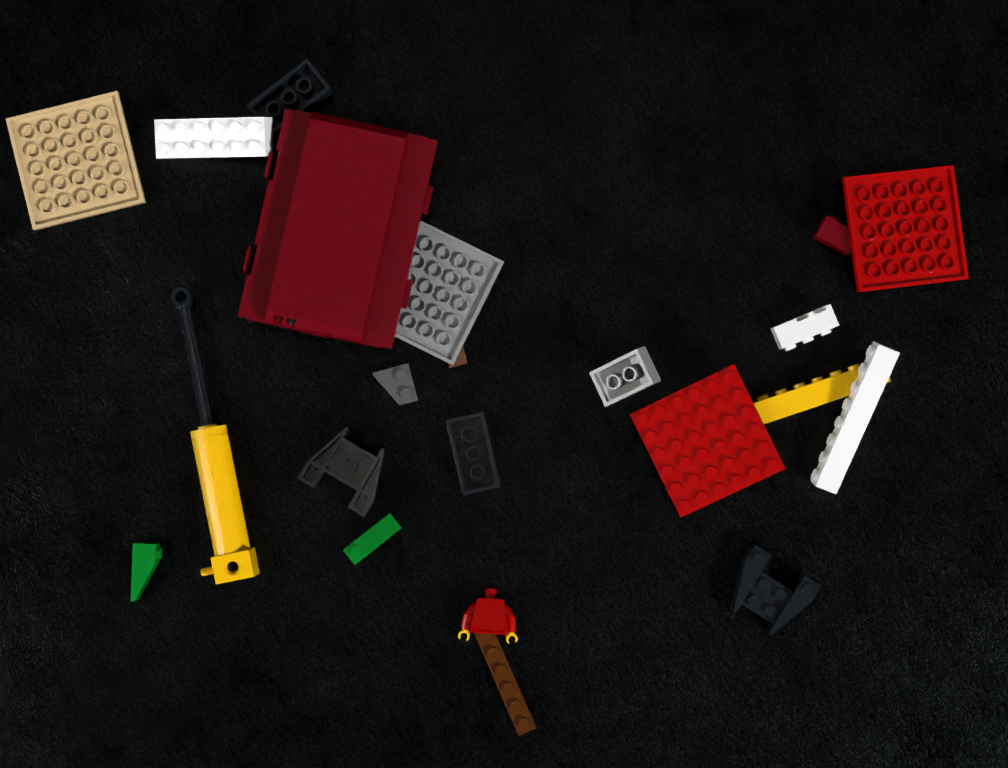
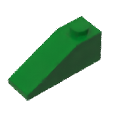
[343,513,402,565]
[131,542,163,601]

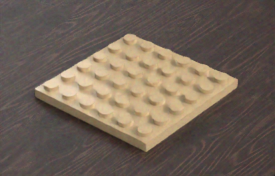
[6,91,146,230]

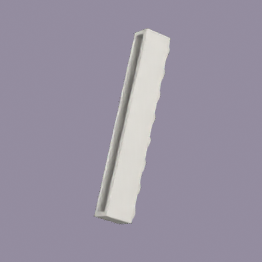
[811,341,900,494]

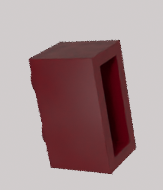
[812,215,851,256]

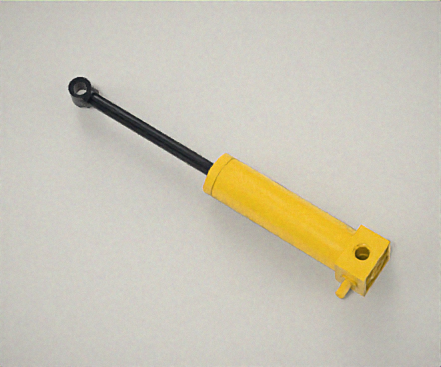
[171,287,260,584]

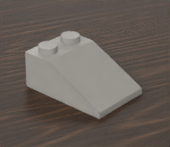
[589,346,661,407]

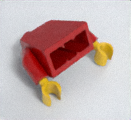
[458,589,518,644]

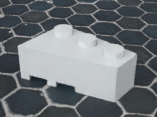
[771,304,839,351]

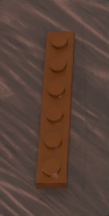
[474,633,536,736]

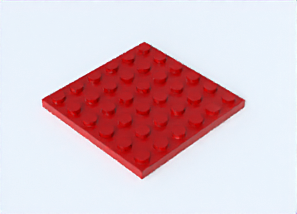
[842,165,969,293]
[630,364,786,518]

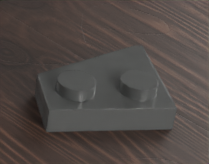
[373,364,418,405]

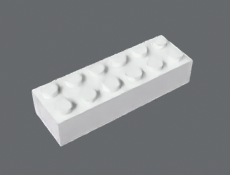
[154,117,274,159]

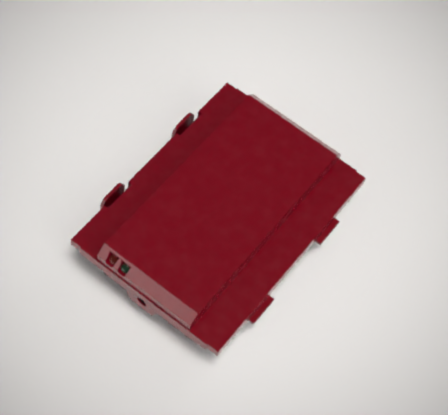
[238,109,438,350]

